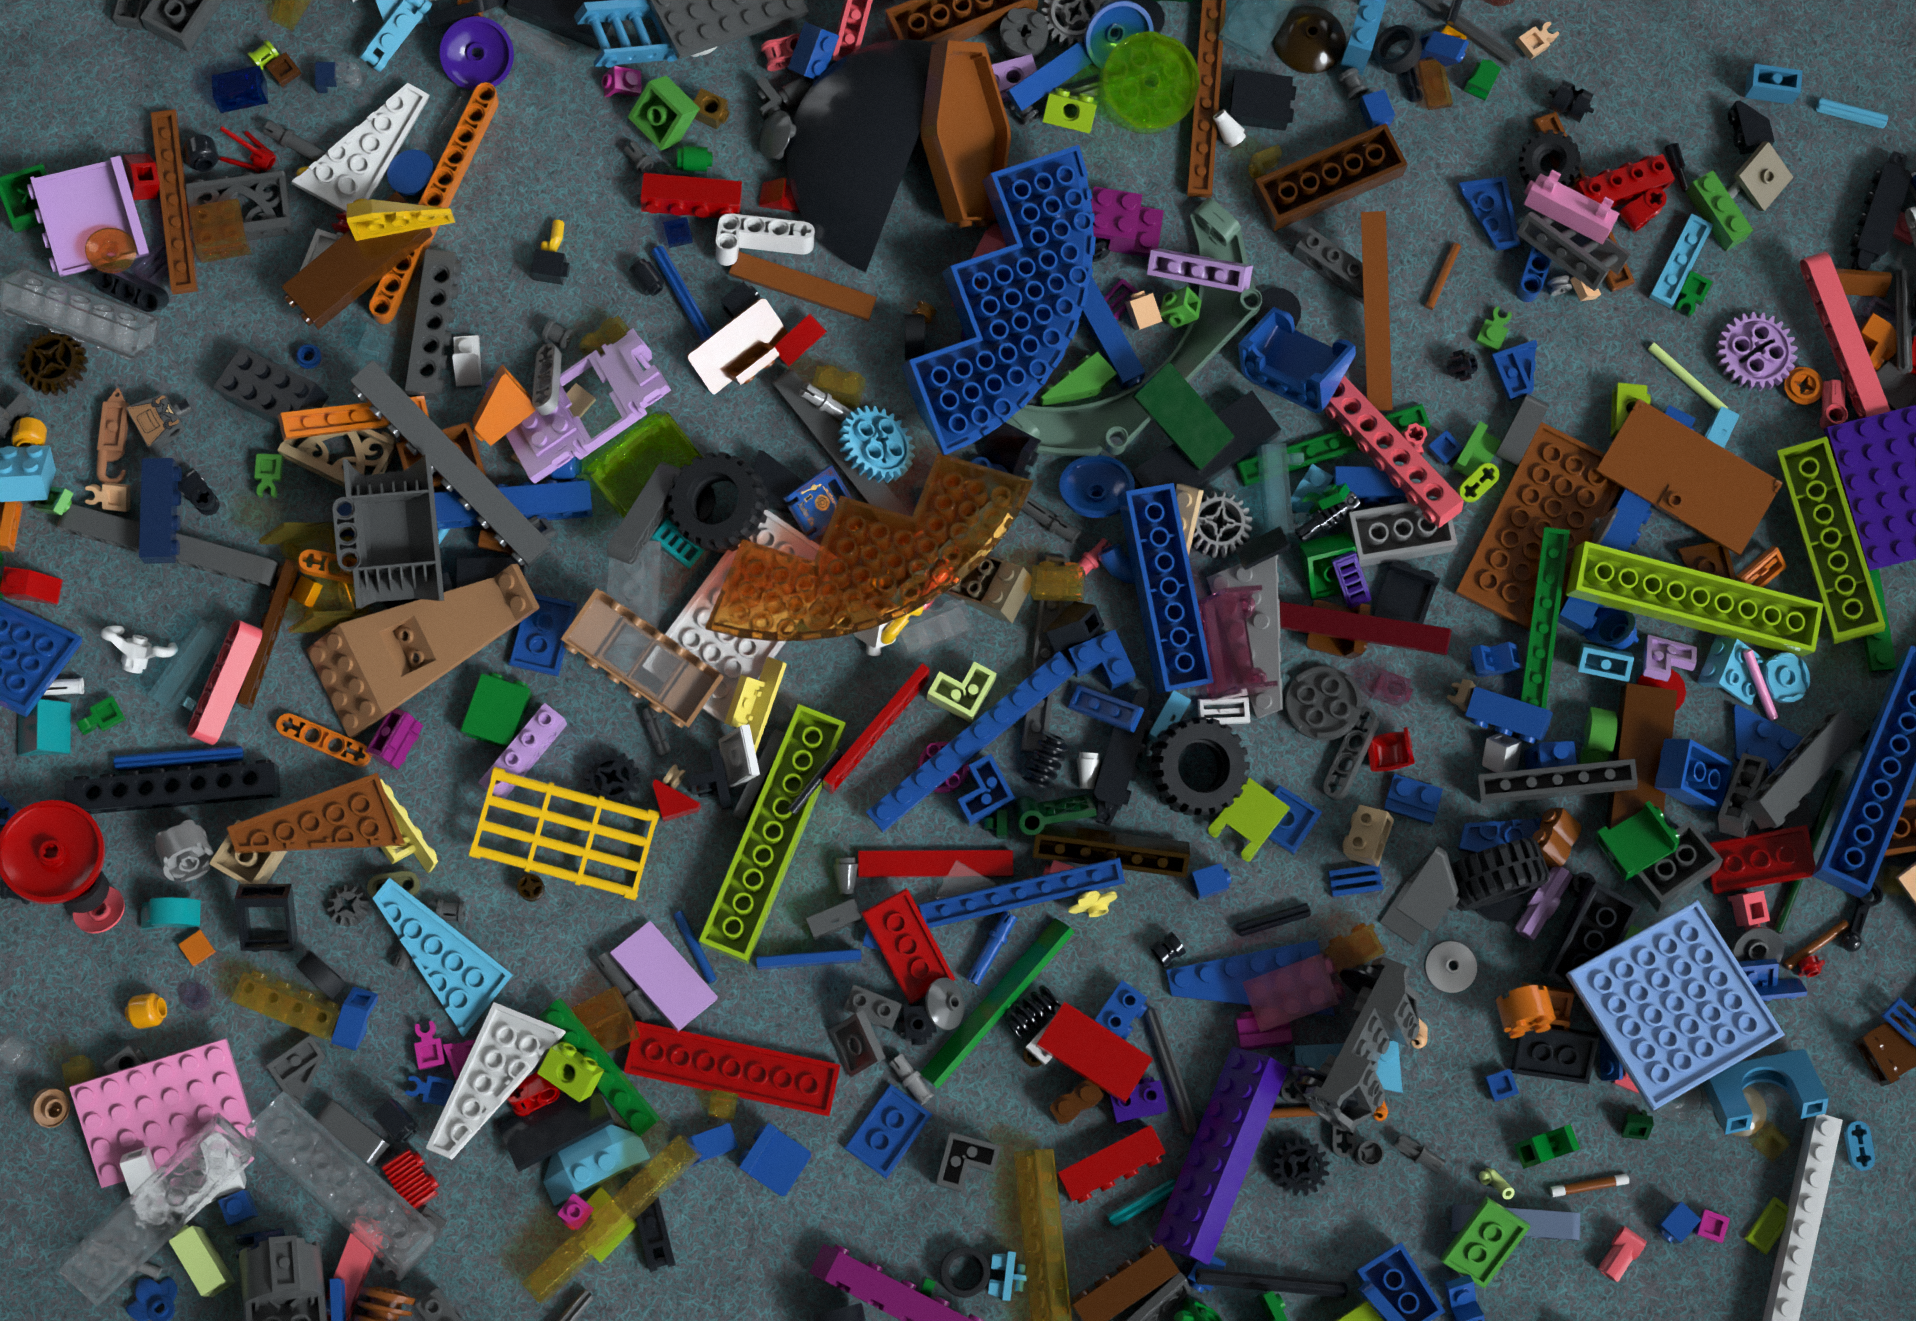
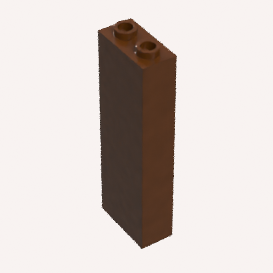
[281,191,433,330]
[1605,683,1677,830]

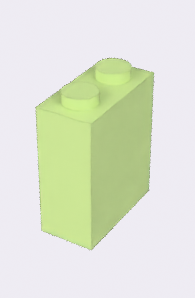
[169,1225,235,1297]

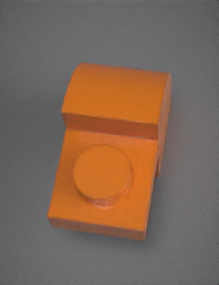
[1860,313,1897,370]

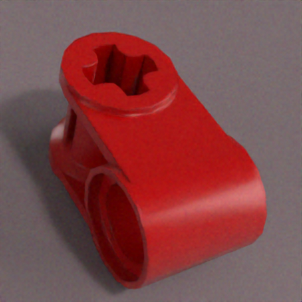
[1619,188,1667,233]
[506,1070,560,1116]

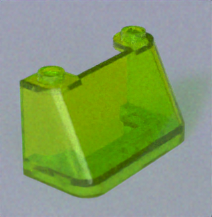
[582,411,703,520]

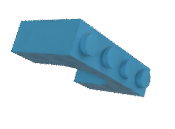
[1339,0,1387,75]
[1703,1049,1829,1135]

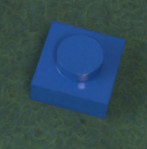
[1427,430,1463,466]
[1484,1069,1519,1102]

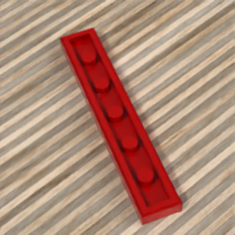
[858,850,1013,878]

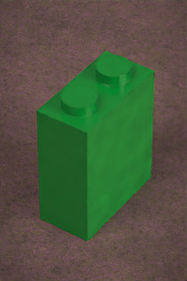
[461,672,533,749]

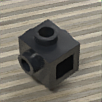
[899,1006,937,1046]

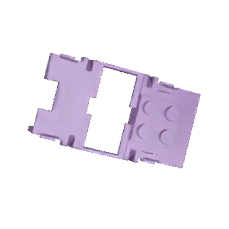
[506,328,671,484]

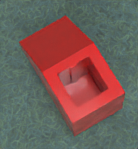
[123,153,160,200]

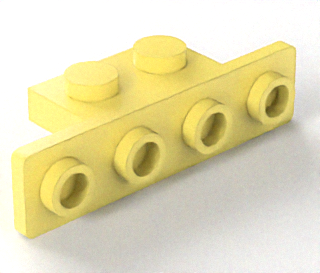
[724,657,787,753]
[380,779,438,873]

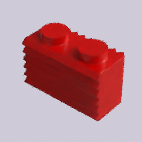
[381,1148,440,1212]

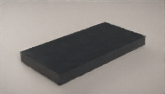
[498,1086,614,1172]

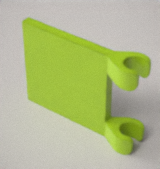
[1208,778,1290,862]

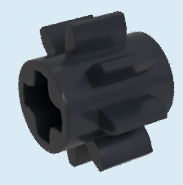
[1447,349,1478,381]

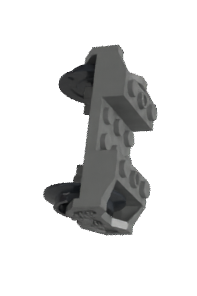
[1289,957,1421,1133]

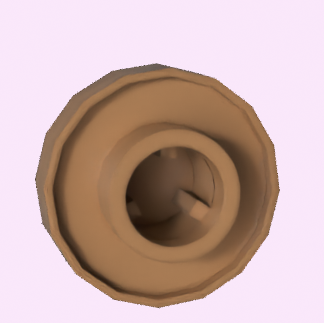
[29,1088,70,1128]

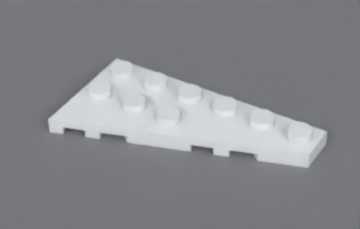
[292,83,430,212]
[426,1002,566,1160]

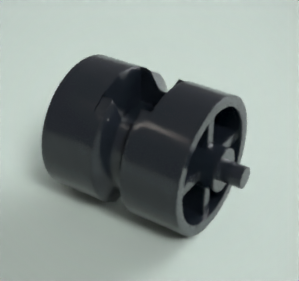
[1548,80,1594,123]

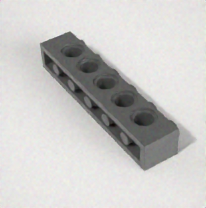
[405,249,462,401]

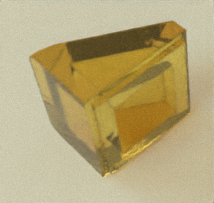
[1752,1122,1791,1162]

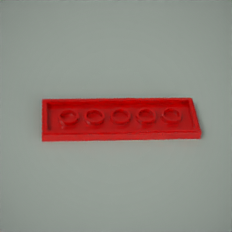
[823,663,930,794]

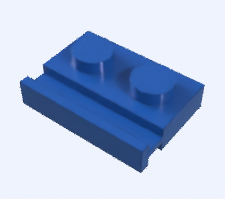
[1383,774,1443,825]

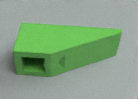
[1040,351,1117,407]

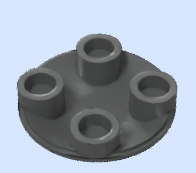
[759,111,796,160]

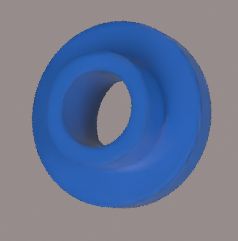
[296,344,322,369]

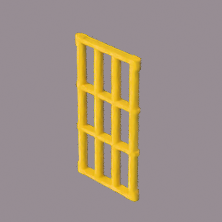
[469,767,660,901]

